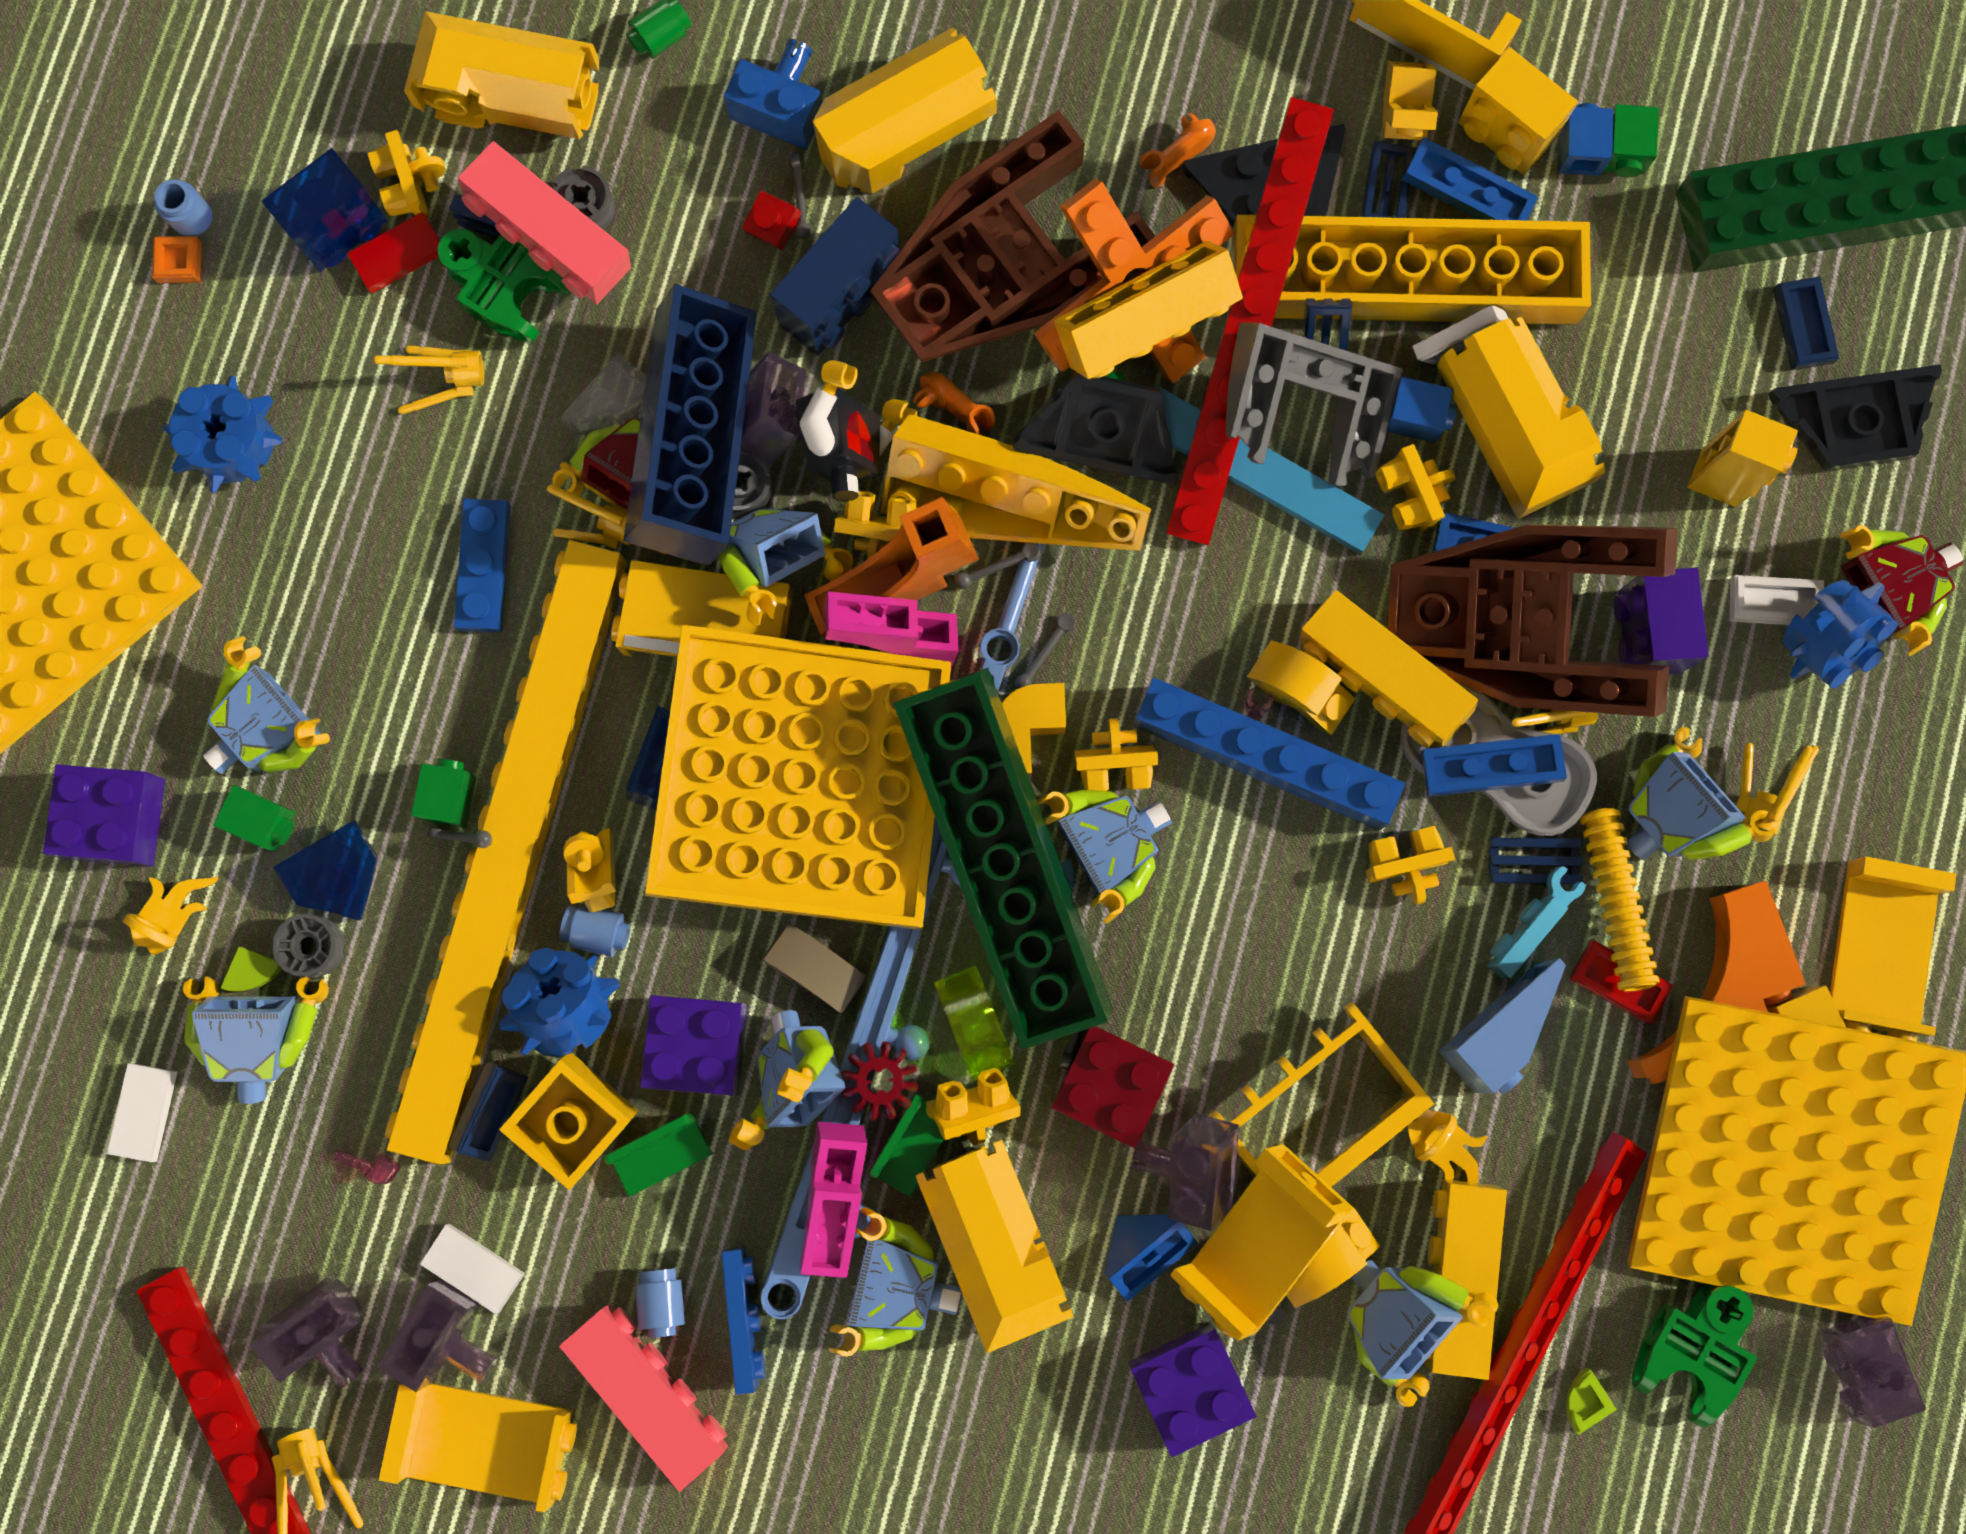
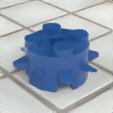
[163,376,283,493]
[1783,580,1898,689]
[499,947,620,1058]

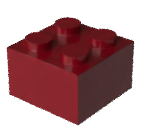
[1051,1026,1175,1149]

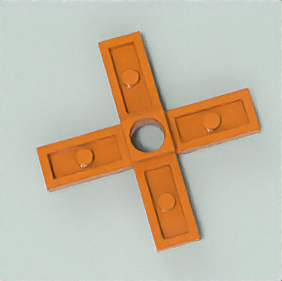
[1034,178,1235,384]

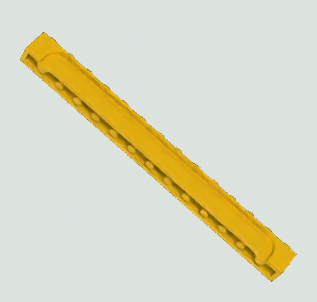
[385,540,628,1165]

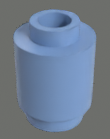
[154,180,212,236]
[559,904,630,958]
[635,1268,685,1338]

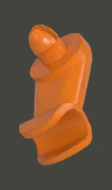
[1139,113,1216,188]
[913,371,995,435]

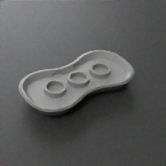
[1400,682,1597,836]

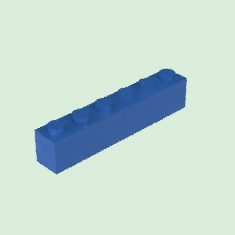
[1133,677,1405,831]

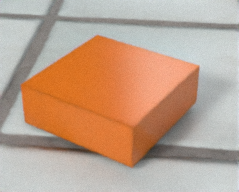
[152,236,202,283]

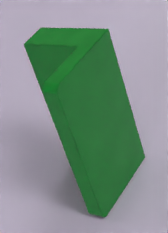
[869,1094,944,1197]
[603,1113,713,1197]

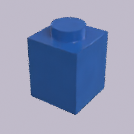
[1558,103,1613,176]
[1386,377,1457,443]

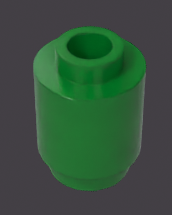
[626,0,692,59]

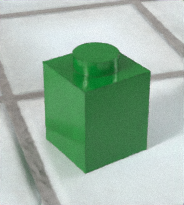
[1604,104,1659,178]
[411,758,476,829]
[213,785,296,852]

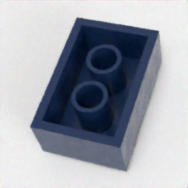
[770,196,900,356]

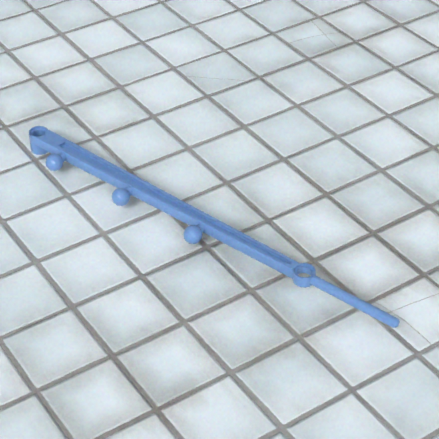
[761,542,1044,1319]

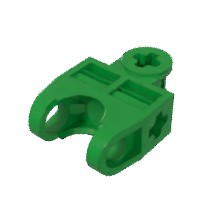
[438,229,569,344]
[1632,1283,1758,1428]

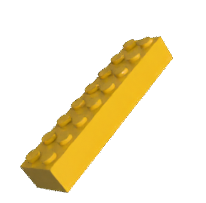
[1231,215,1591,325]

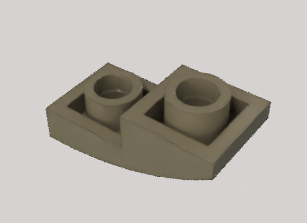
[761,923,867,1014]

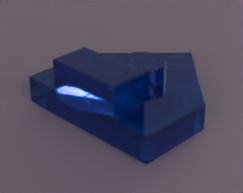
[273,820,379,921]

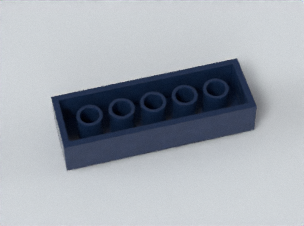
[623,284,757,566]

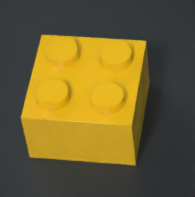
[1458,47,1579,176]
[499,1053,639,1191]

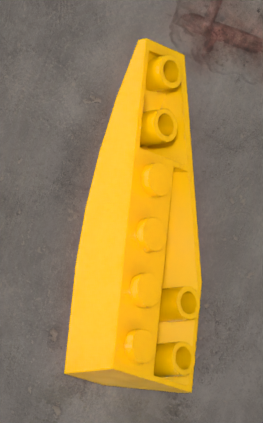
[880,414,1151,551]

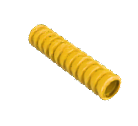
[1580,808,1660,992]

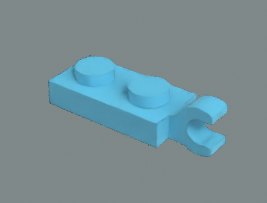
[1487,866,1586,978]

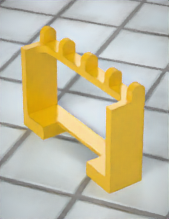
[1208,1002,1434,1187]

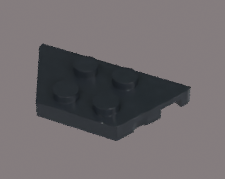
[1183,124,1346,227]
[1768,364,1942,471]
[1012,370,1178,485]

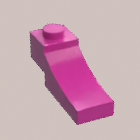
[825,592,959,669]
[799,1122,868,1278]

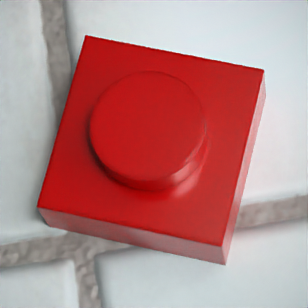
[741,190,802,251]

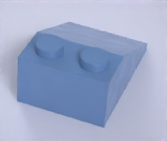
[1437,958,1566,1094]

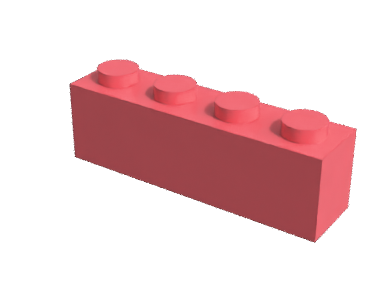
[458,141,631,305]
[559,1304,728,1492]

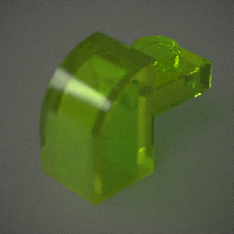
[934,965,1015,1081]

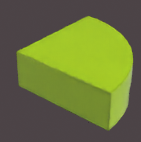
[221,946,282,992]
[1566,1367,1617,1435]

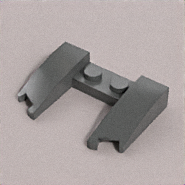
[1226,323,1402,486]

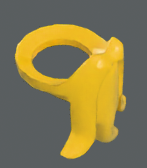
[122,876,218,955]
[1407,1110,1487,1183]

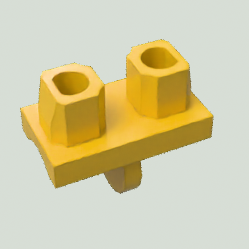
[367,130,446,218]
[1376,444,1456,533]
[834,491,916,560]
[1074,718,1158,791]
[1365,826,1455,905]
[563,828,616,912]
[926,1068,1020,1146]

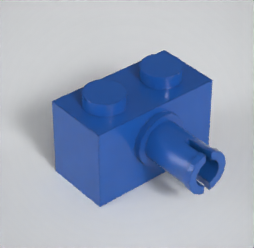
[723,39,822,150]

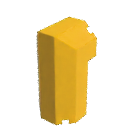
[404,11,599,139]
[813,27,997,194]
[1436,317,1605,519]
[915,1139,1074,1354]

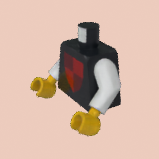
[796,360,917,502]

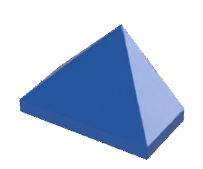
[1104,1214,1198,1302]

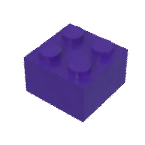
[1614,567,1709,675]
[43,764,165,867]
[640,995,748,1096]
[1128,1323,1257,1458]

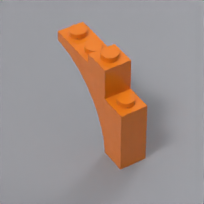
[804,497,979,637]
[1627,880,1806,1084]

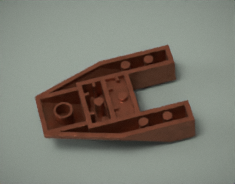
[870,110,1155,362]
[1388,525,1678,717]

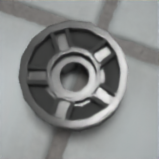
[553,166,616,230]
[732,451,773,518]
[272,914,346,978]

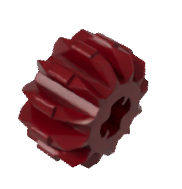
[841,1041,919,1121]

